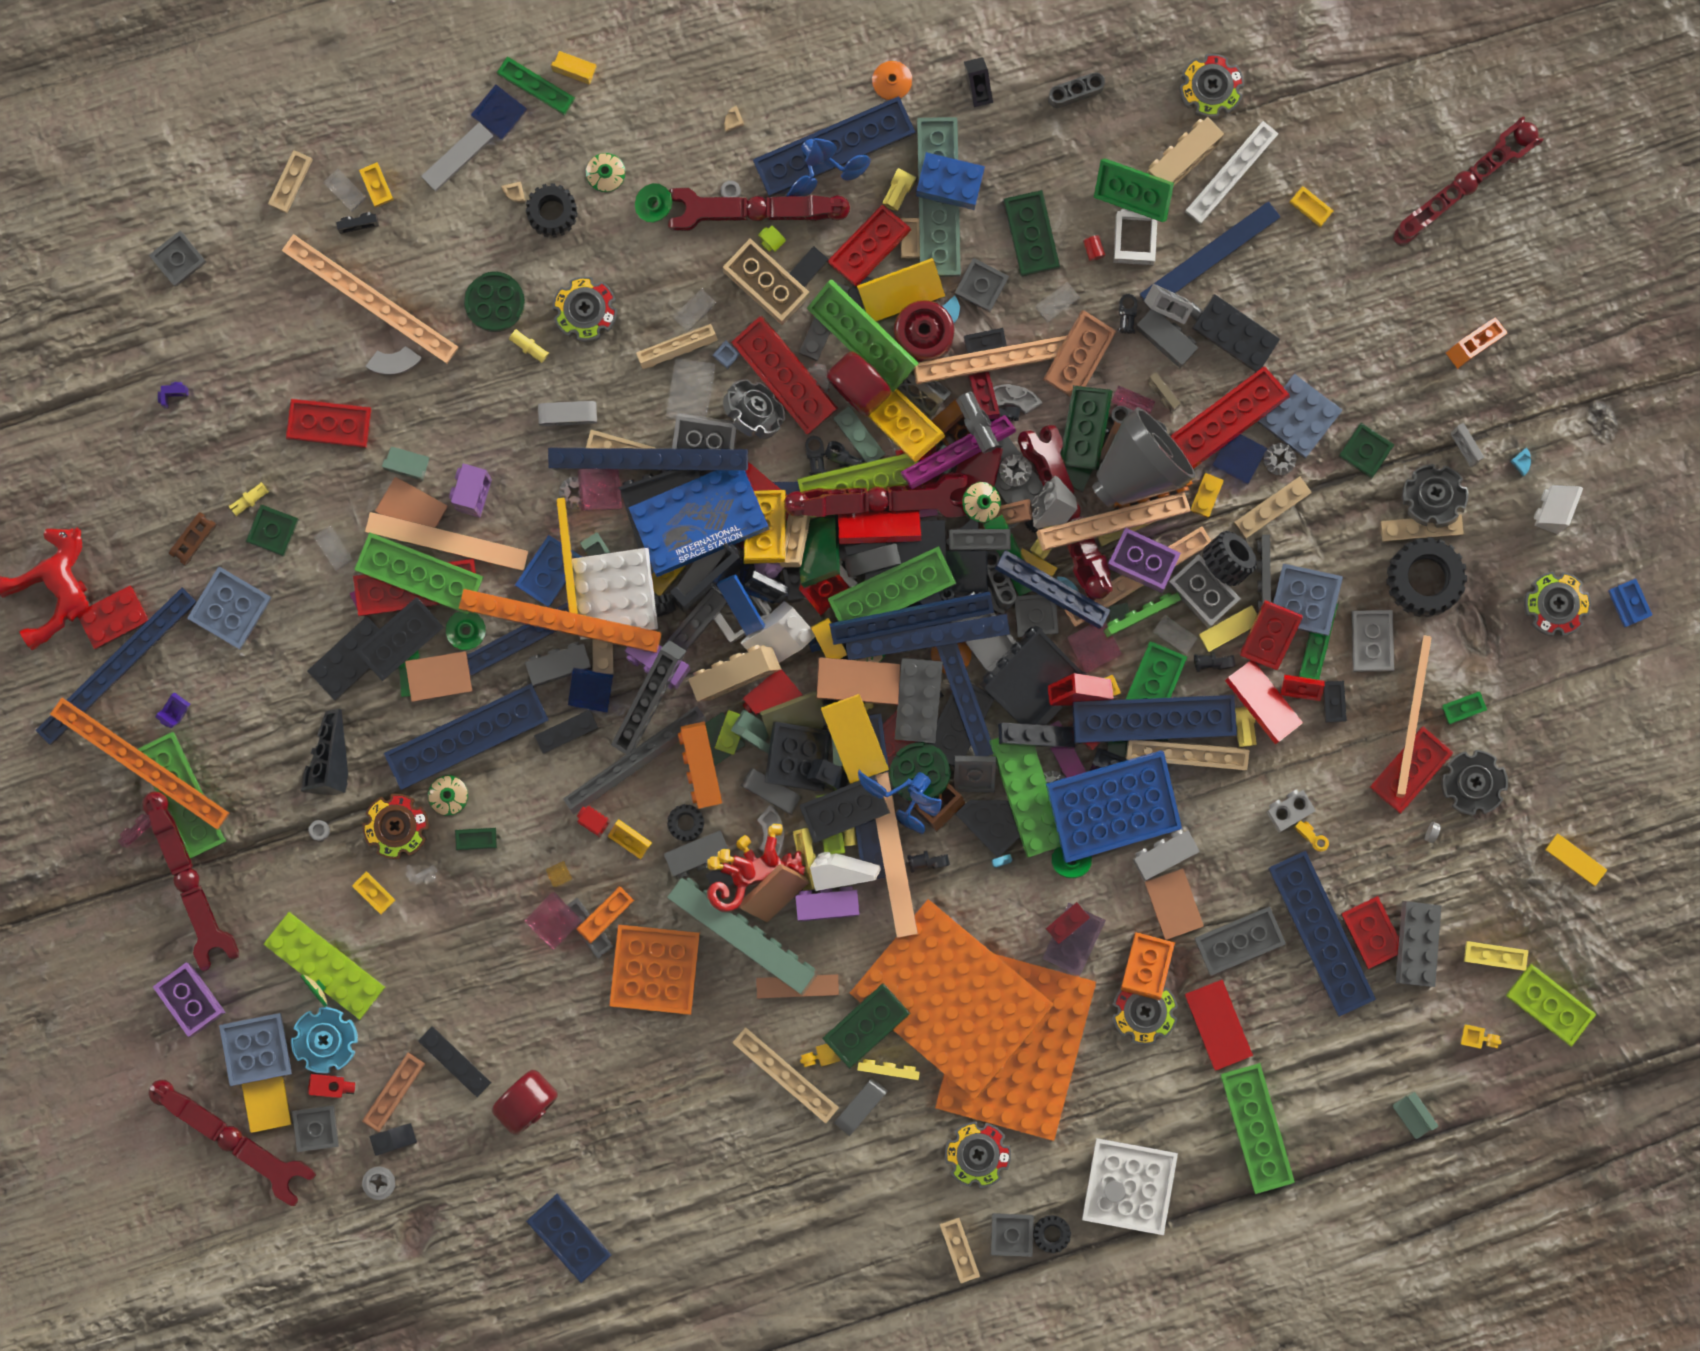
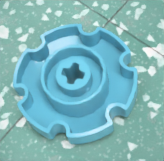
[291,1007,358,1073]

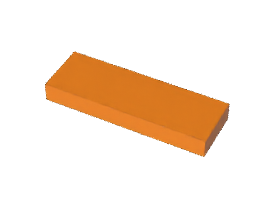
[576,886,634,944]

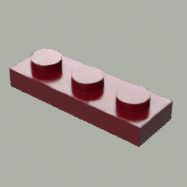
[968,371,1000,419]

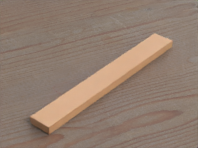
[913,335,1068,384]
[1036,492,1191,551]
[365,512,528,571]
[1064,526,1211,627]
[1396,635,1431,798]
[876,773,918,938]

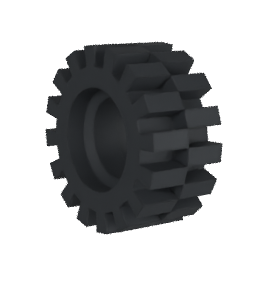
[654,594,676,617]
[667,804,704,842]
[1033,1215,1071,1253]

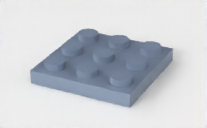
[1258,374,1342,459]
[1273,563,1343,636]
[187,567,272,650]
[219,1013,292,1086]

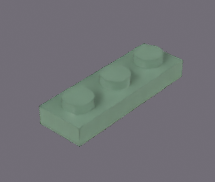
[833,406,885,463]

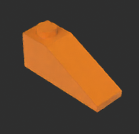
[1446,317,1507,369]

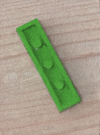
[1103,593,1181,638]

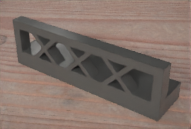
[897,371,952,417]

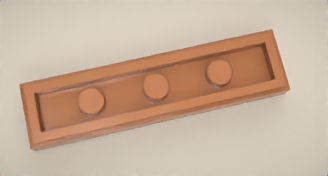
[756,974,839,999]
[362,1052,426,1133]

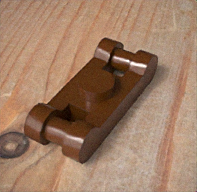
[169,512,217,566]

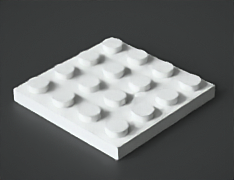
[572,548,658,640]
[1082,1138,1178,1235]

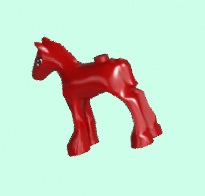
[0,527,88,651]

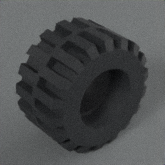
[526,183,578,238]
[1203,531,1257,586]

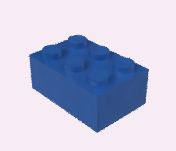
[916,152,985,210]

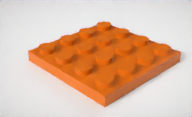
[609,925,700,1015]

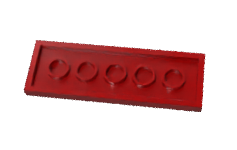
[731,316,838,435]
[1171,366,1290,469]
[353,559,479,617]

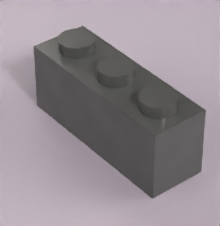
[1135,309,1198,368]
[525,642,592,687]
[664,830,728,879]

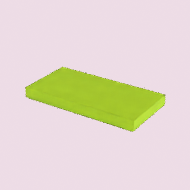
[1505,964,1596,1047]

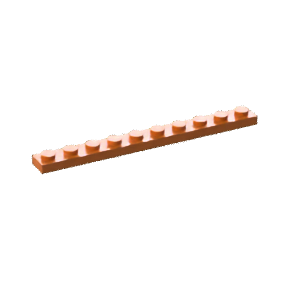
[459,589,662,653]
[50,698,230,830]

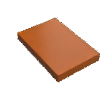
[1121,932,1175,1000]

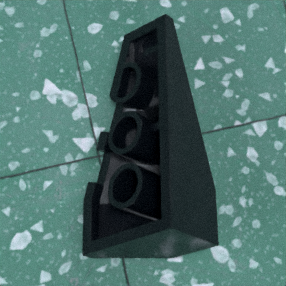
[301,708,348,796]

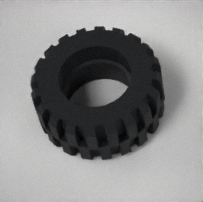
[1386,537,1467,617]

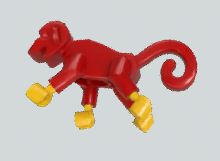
[707,824,805,912]

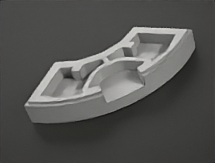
[365,346,422,375]
[993,384,1042,415]
[757,805,784,856]

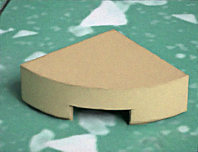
[724,105,744,133]
[501,182,526,203]

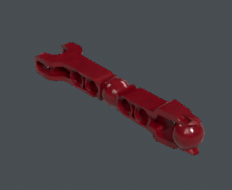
[1393,117,1544,246]
[668,188,850,231]
[1018,425,1113,601]
[784,473,967,517]
[142,791,239,972]
[148,1080,316,1206]

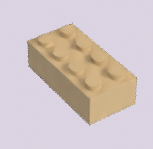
[1147,117,1224,187]
[723,238,810,326]
[688,645,781,702]

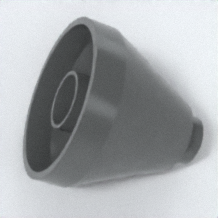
[1092,407,1195,507]

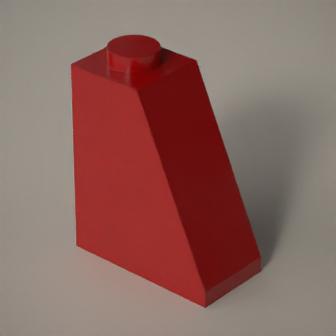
[742,669,803,716]
[1048,673,1113,706]

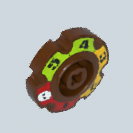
[363,794,429,859]

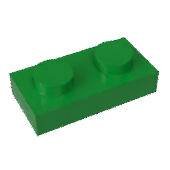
[1441,691,1487,725]

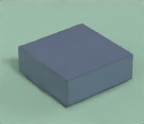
[712,340,741,369]

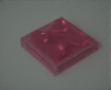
[578,469,622,511]
[1067,622,1122,673]
[525,892,582,950]

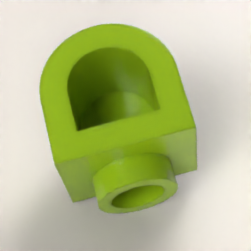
[758,226,786,252]

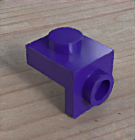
[158,382,189,409]
[155,692,191,728]

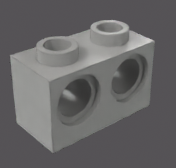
[1144,284,1194,324]
[1266,789,1316,833]

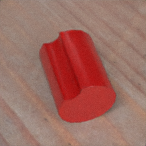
[1083,235,1105,261]

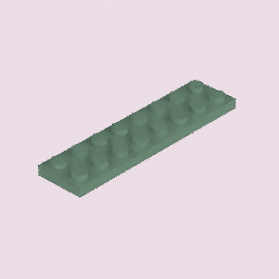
[917,117,961,277]

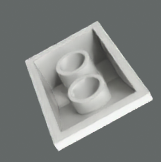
[1534,485,1583,534]
[740,601,815,663]
[810,852,881,891]

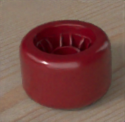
[894,300,955,363]
[827,351,891,416]
[492,1070,558,1135]

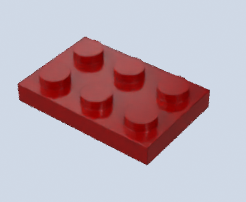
[78,585,149,650]
[1240,600,1303,671]
[1341,896,1399,969]

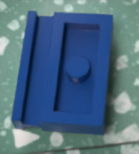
[1608,579,1652,628]

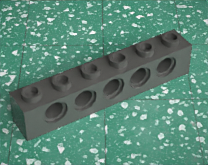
[611,640,687,755]

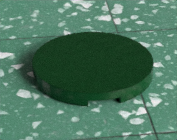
[464,272,525,332]
[889,742,951,802]

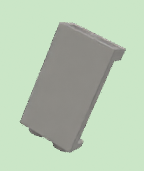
[950,592,1016,672]

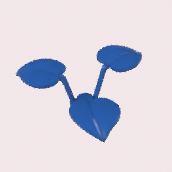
[786,138,871,197]
[858,769,941,834]

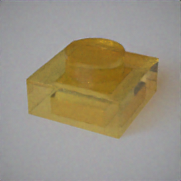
[545,861,573,888]

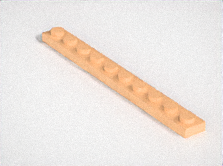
[282,234,458,364]

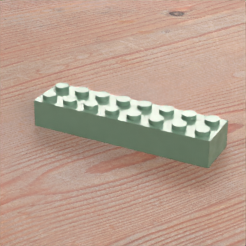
[667,877,817,996]

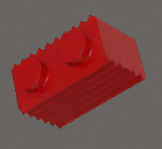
[576,806,610,837]

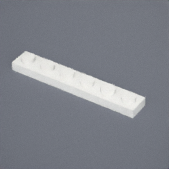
[1185,121,1278,225]

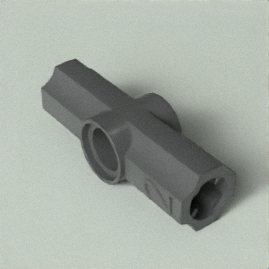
[956,391,999,454]

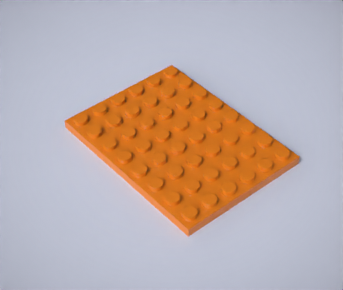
[850,899,1054,1099]
[935,954,1096,1141]

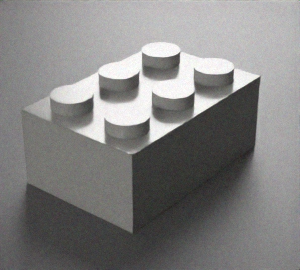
[672,413,737,449]
[1167,555,1241,629]

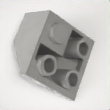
[1031,476,1077,529]

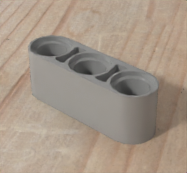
[538,401,597,426]

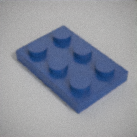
[515,535,582,608]

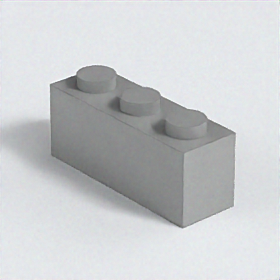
[1133,829,1200,881]

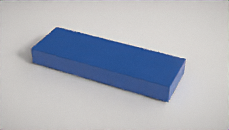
[717,574,765,636]

